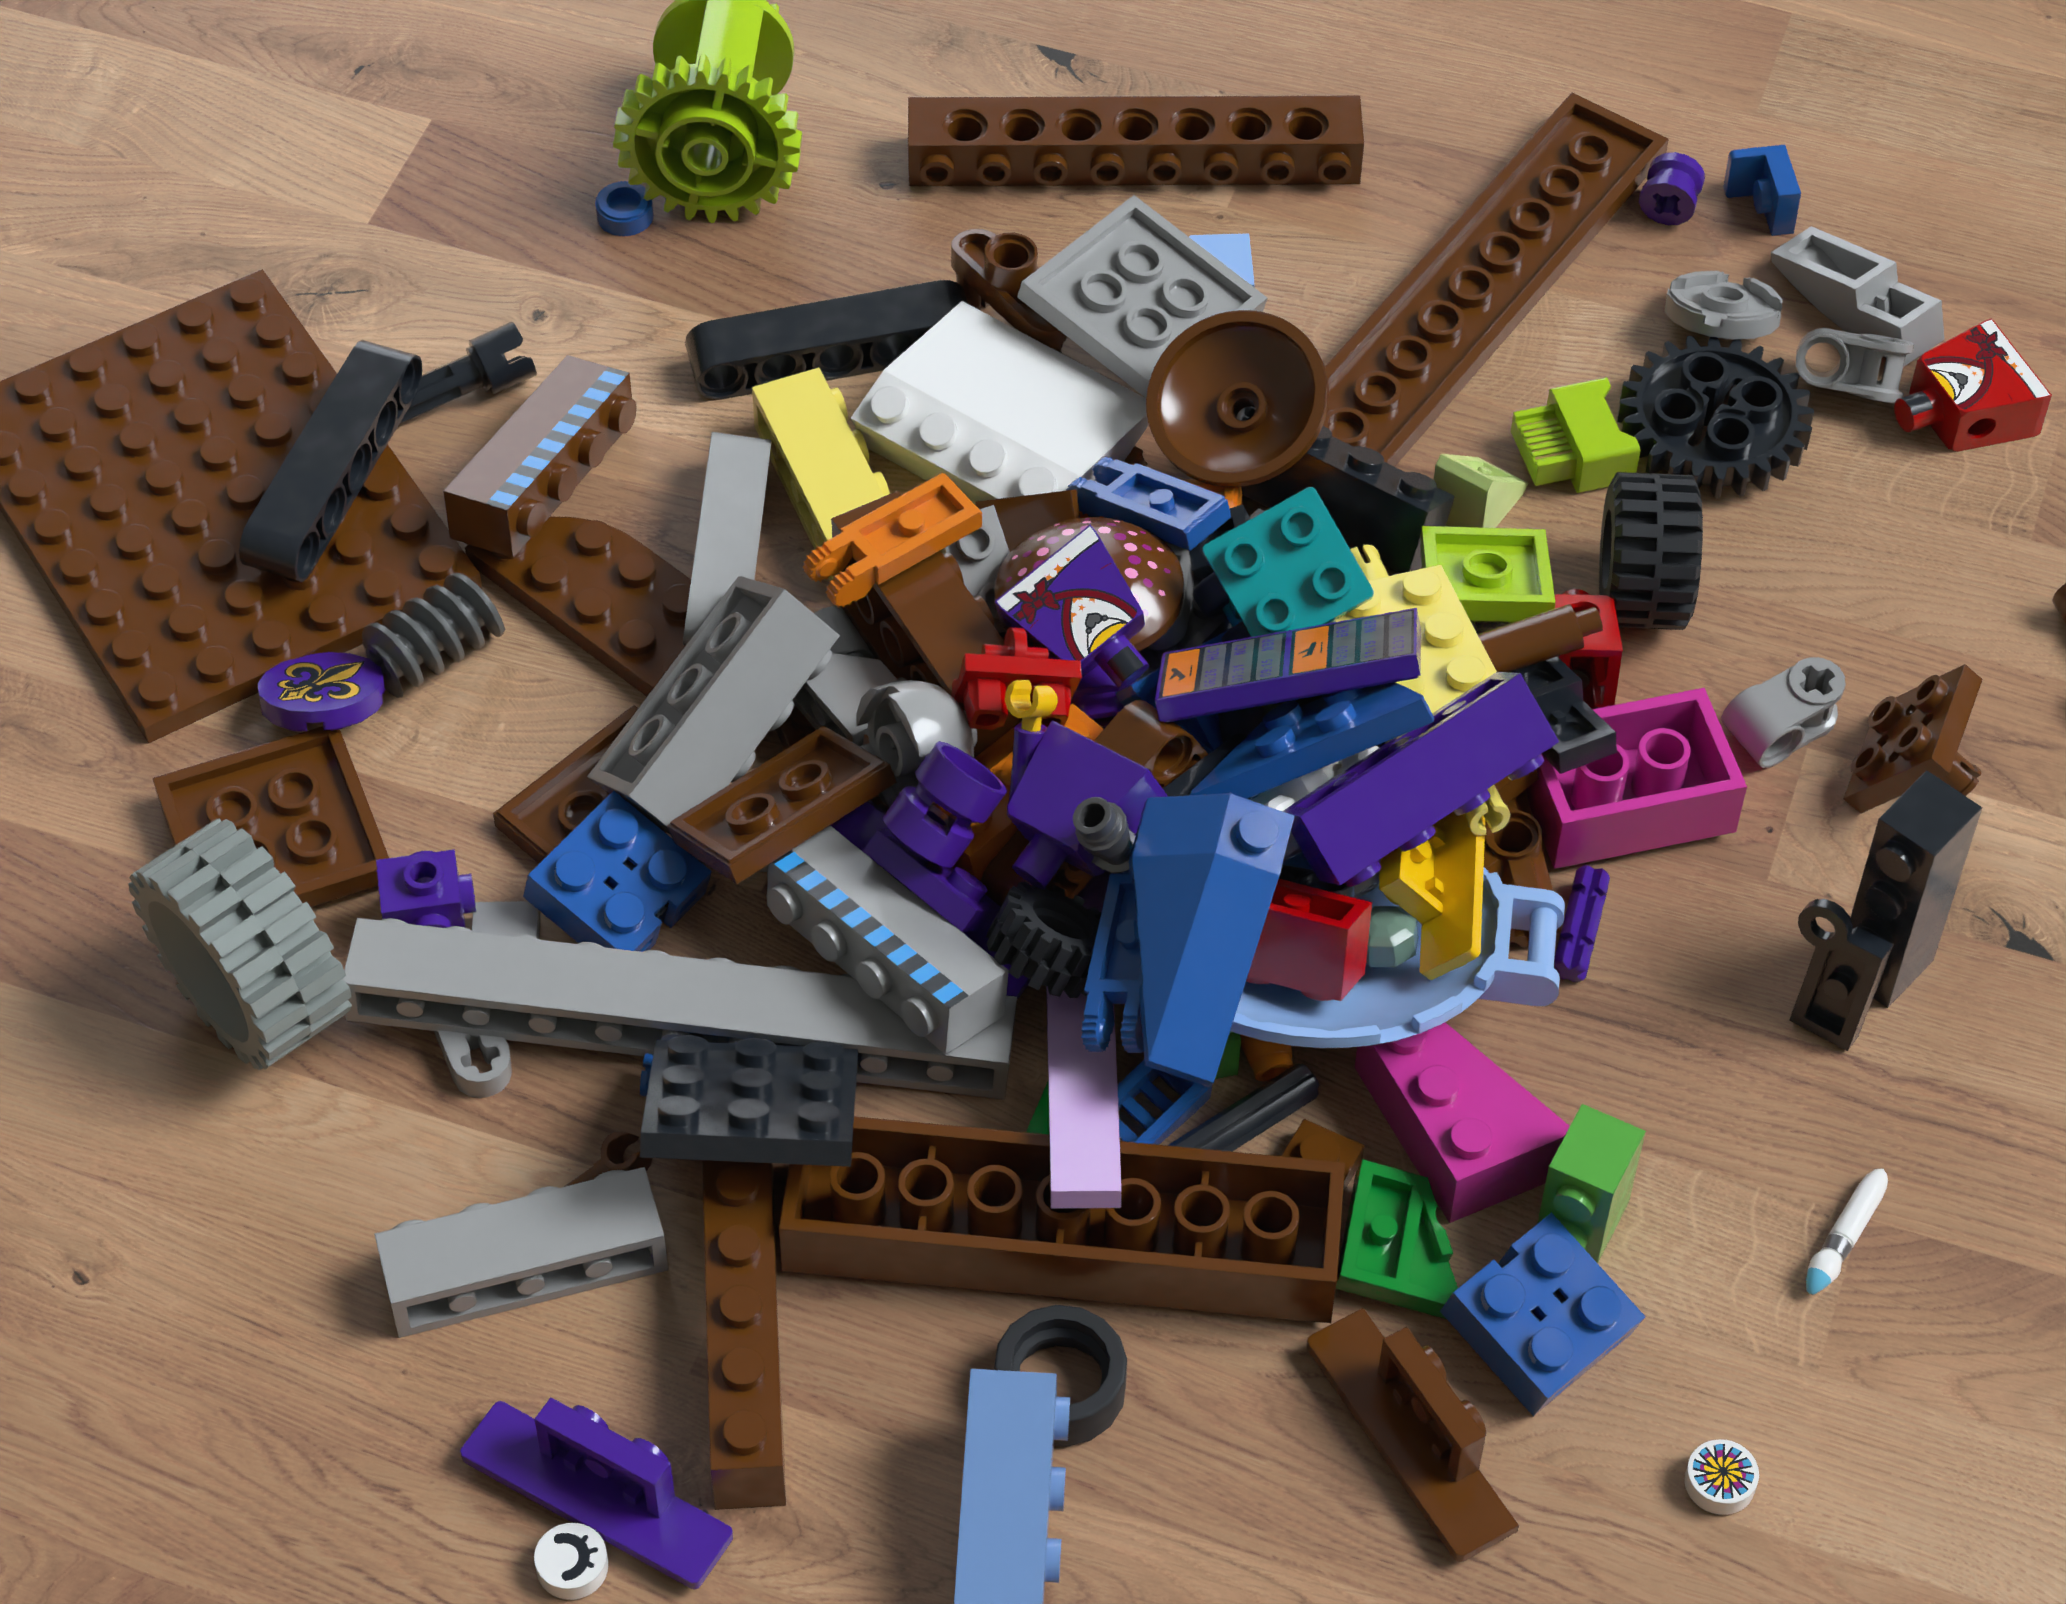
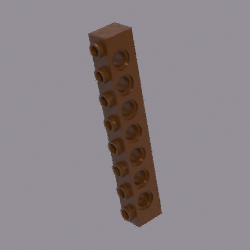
[908,95,1364,186]

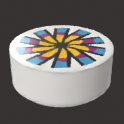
[1685,1439,1759,1515]

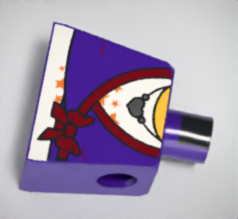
[995,525,1149,690]

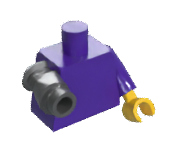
[1005,680,1168,890]

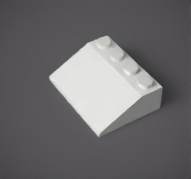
[851,301,1149,504]

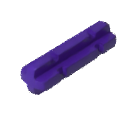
[1554,865,1610,983]

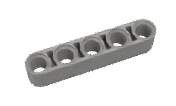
[683,432,771,645]

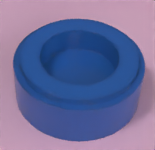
[595,181,654,236]

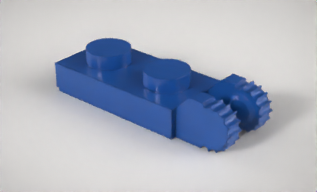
[1066,456,1231,551]
[1081,873,1144,1053]

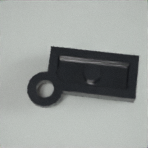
[1789,899,1894,1051]

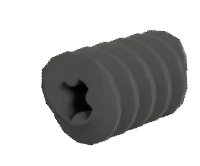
[362,573,505,698]

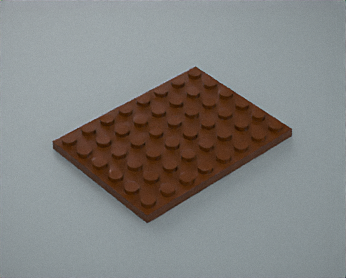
[0,269,482,744]

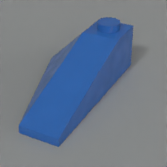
[1129,793,1294,1087]

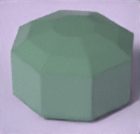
[1366,906,1418,967]

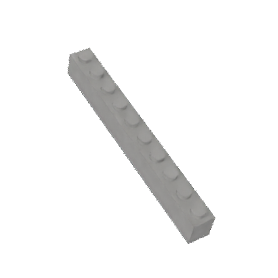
[342,918,1017,1100]

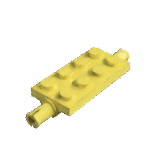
[1330,545,1510,835]

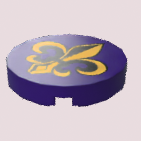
[258,652,385,732]

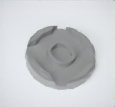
[1665,271,1782,339]

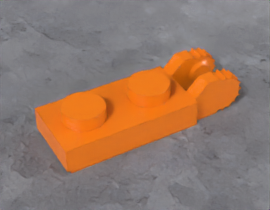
[802,473,982,607]

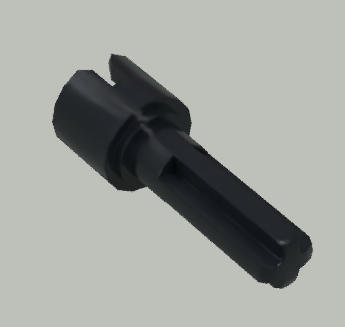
[400,322,537,424]

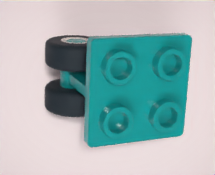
[1193,487,1374,642]

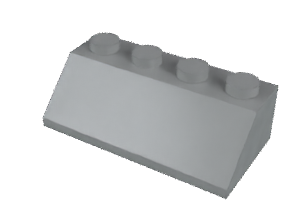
[587,576,840,834]

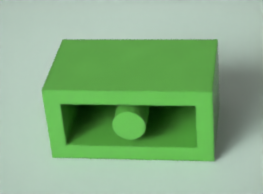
[1537,1104,1646,1263]

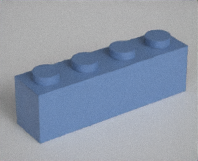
[954,1369,1070,1604]

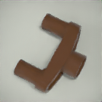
[951,229,1067,354]

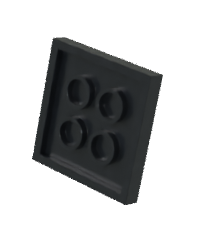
[640,1035,858,1167]

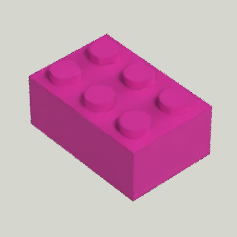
[1526,688,1747,869]

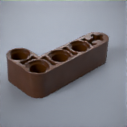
[980,700,1208,907]

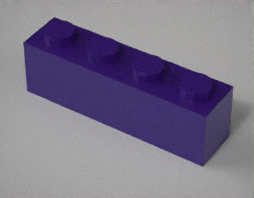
[1283,672,1559,887]

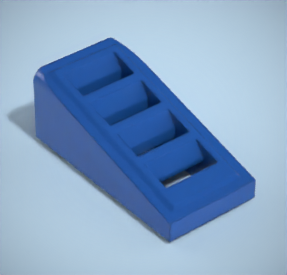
[1117,1060,1213,1145]

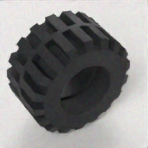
[1599,472,1703,630]

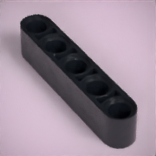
[685,280,968,400]
[239,340,423,582]

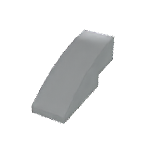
[1771,226,1945,366]

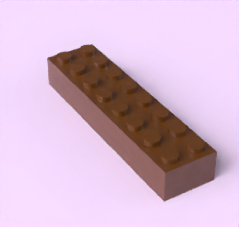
[779,1116,1345,1323]

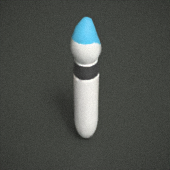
[1806,1169,1888,1295]

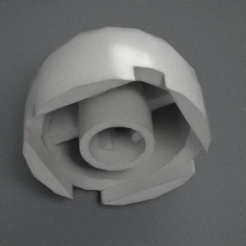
[856,680,977,808]

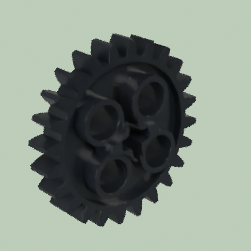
[1617,336,1814,498]

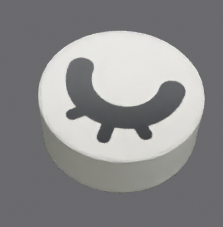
[534,1523,608,1600]

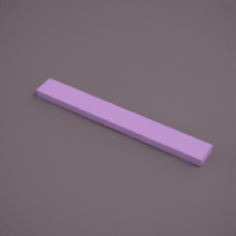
[1046,871,1121,1208]

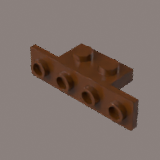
[1306,1308,1519,1562]

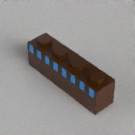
[443,355,637,558]

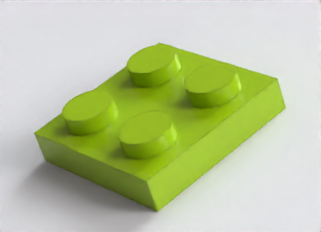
[1420,526,1556,623]

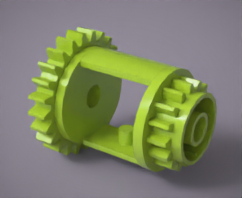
[613,0,802,223]

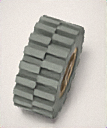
[128,818,352,1070]

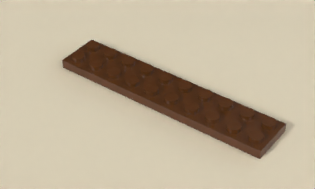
[1323,92,1669,467]

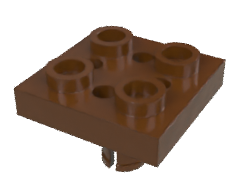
[1843,664,1983,814]

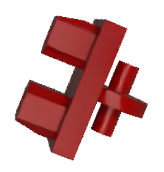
[952,627,1082,730]

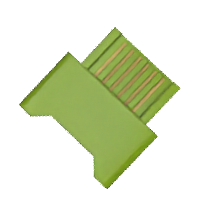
[1511,377,1640,493]

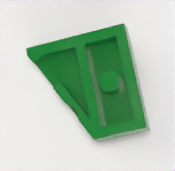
[1336,1159,1458,1319]

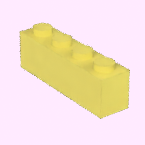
[752,367,890,581]

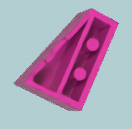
[1355,1022,1570,1223]

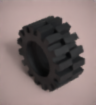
[986,881,1101,998]

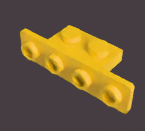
[1379,812,1485,980]

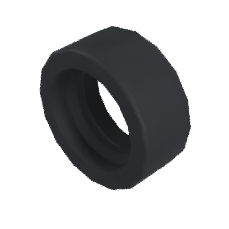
[994,1305,1127,1447]

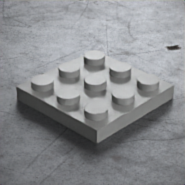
[1018,195,1268,398]

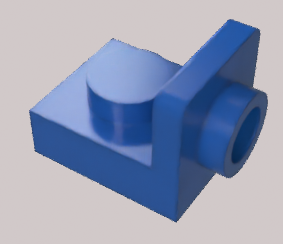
[1723,144,1801,236]

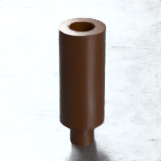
[1477,604,1603,672]

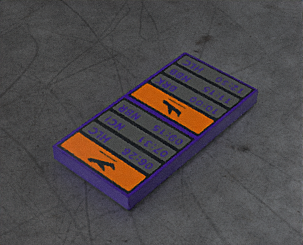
[1155,608,1421,723]

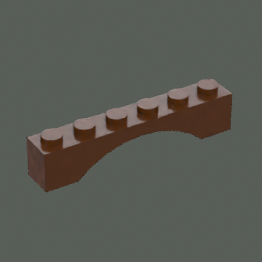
[702,1160,786,1510]

